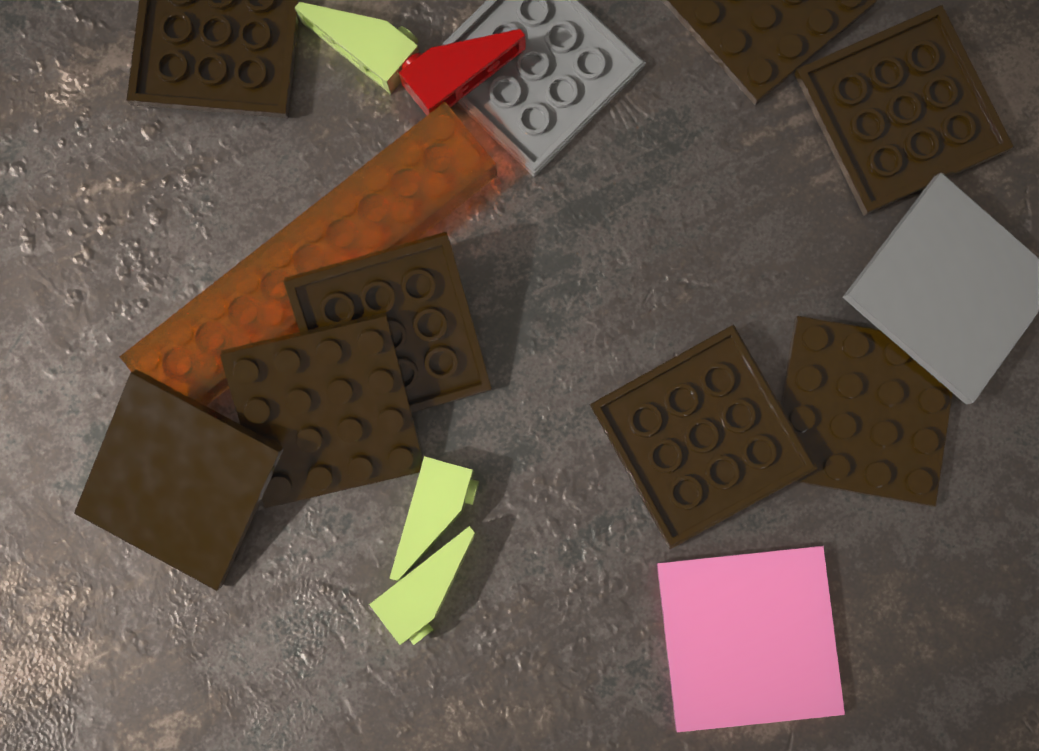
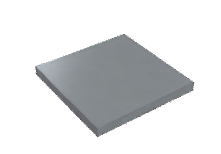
[442,0,646,177]
[842,173,1039,404]

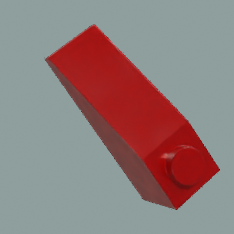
[398,29,526,121]

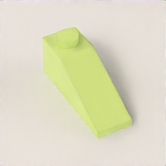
[295,2,419,94]
[389,456,479,581]
[369,526,476,645]

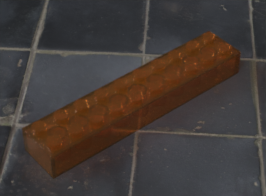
[119,102,497,406]

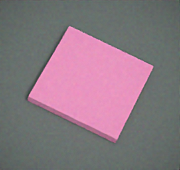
[657,546,845,732]

